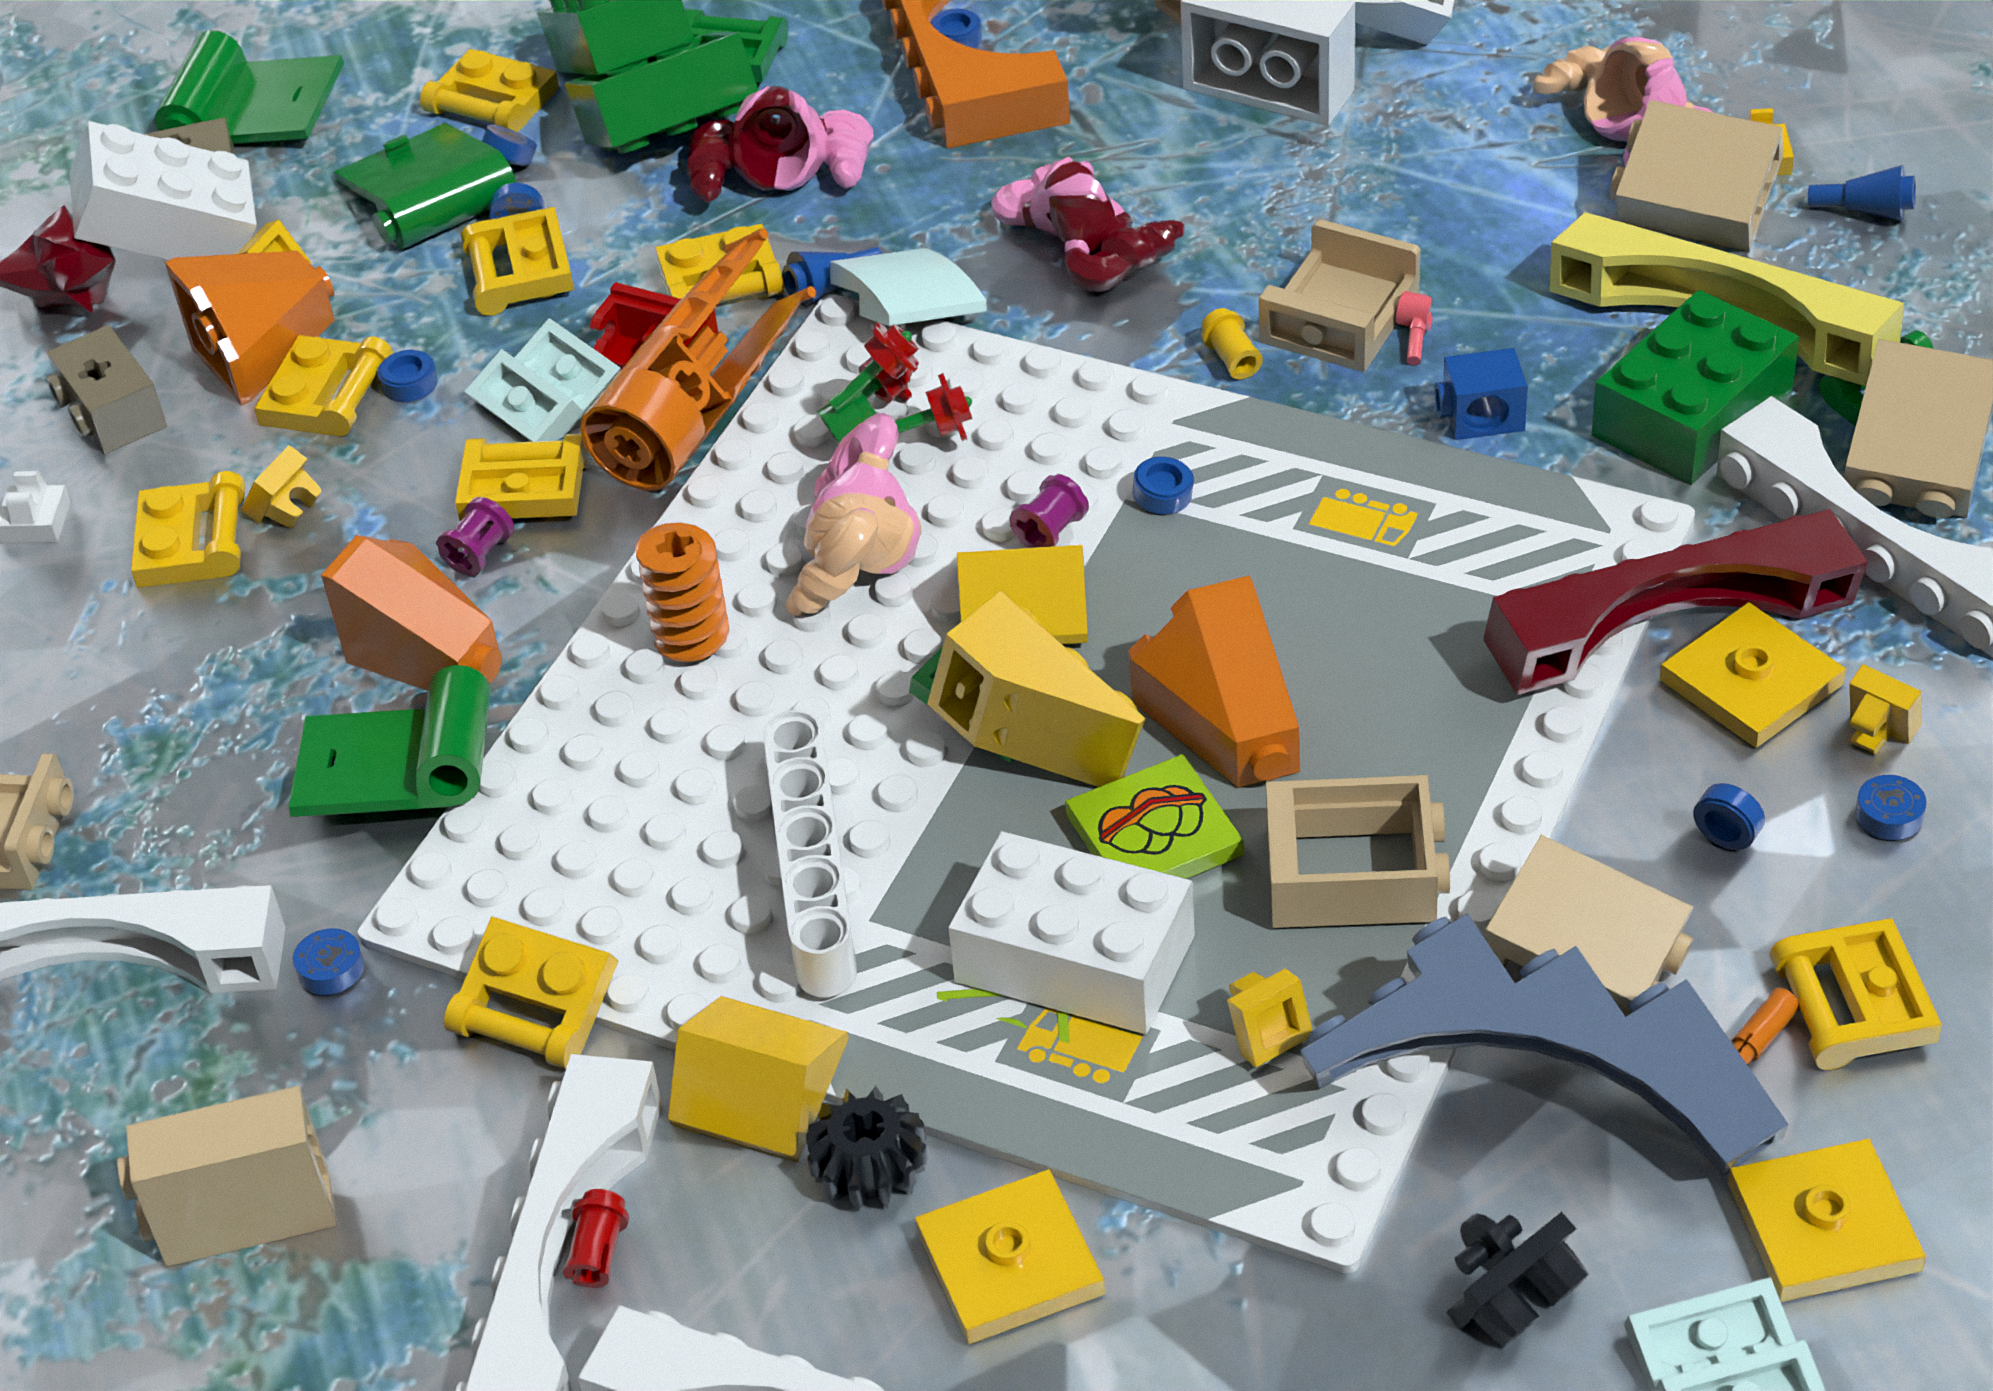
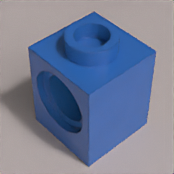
[1434,348,1528,440]

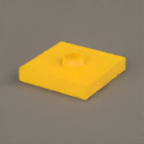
[1659,602,1847,748]
[1728,1138,1926,1302]
[915,1169,1105,1345]

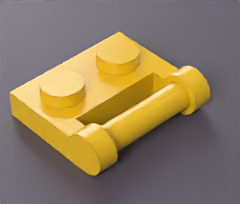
[420,49,560,132]
[461,207,574,316]
[655,223,785,302]
[254,335,393,436]
[455,434,587,521]
[131,471,245,588]
[444,916,619,1069]
[1769,918,1942,1070]

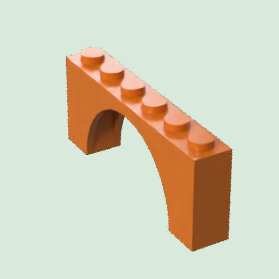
[881,0,1071,149]

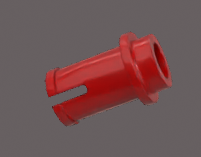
[563,1189,630,1288]

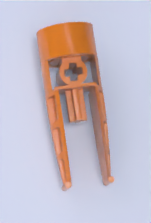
[580,228,816,491]

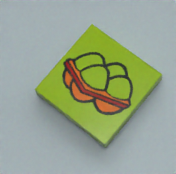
[1065,754,1244,879]

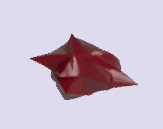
[0,205,116,313]

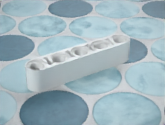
[763,710,857,997]

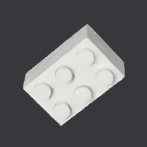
[1180,0,1355,126]
[69,121,257,260]
[948,831,1195,1035]

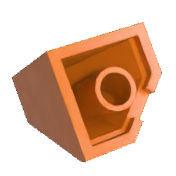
[165,251,335,406]
[321,535,502,691]
[1128,575,1300,787]

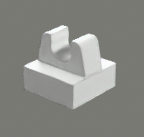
[0,471,71,543]

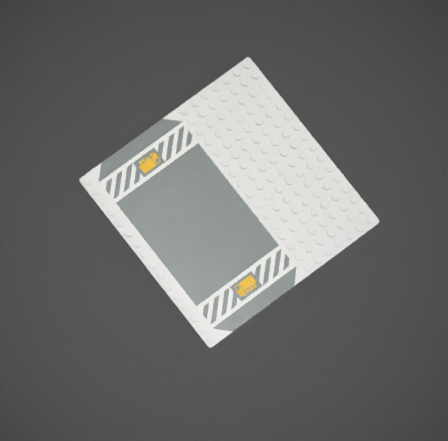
[358,294,1695,1274]

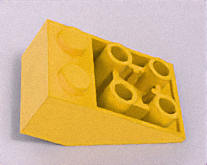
[927,590,1146,787]

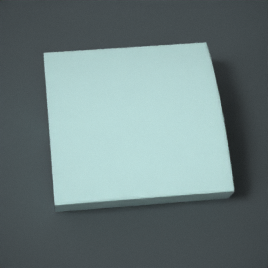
[830,248,986,326]
[464,318,621,442]
[1624,1277,1825,1391]

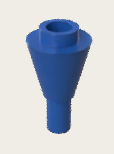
[1808,165,1916,221]
[782,247,882,306]

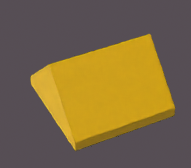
[957,545,1088,644]
[668,996,849,1162]

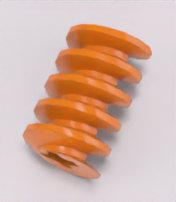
[635,522,730,662]

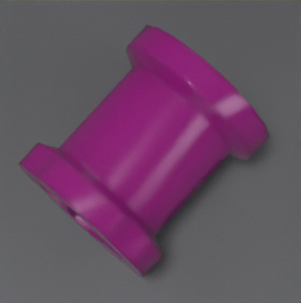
[1009,474,1089,548]
[436,497,514,577]

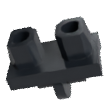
[1446,1211,1589,1348]

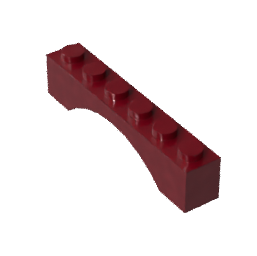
[1483,509,1869,695]

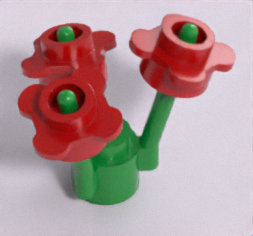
[817,322,973,444]

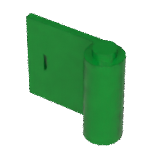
[154,30,344,144]
[333,123,517,249]
[288,665,491,817]

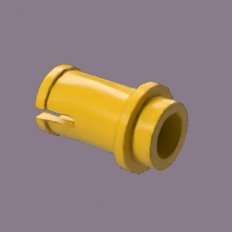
[1201,308,1263,380]

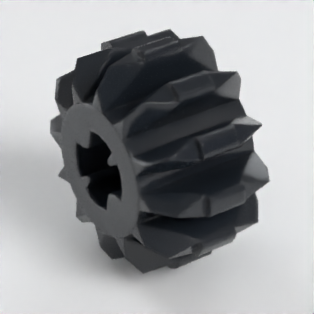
[806,1085,928,1211]

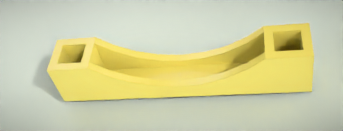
[1549,212,1904,386]

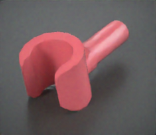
[1396,291,1433,366]

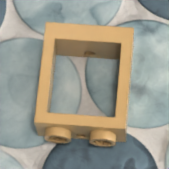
[1266,775,1450,928]

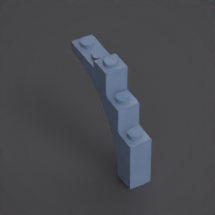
[1301,913,1789,1177]

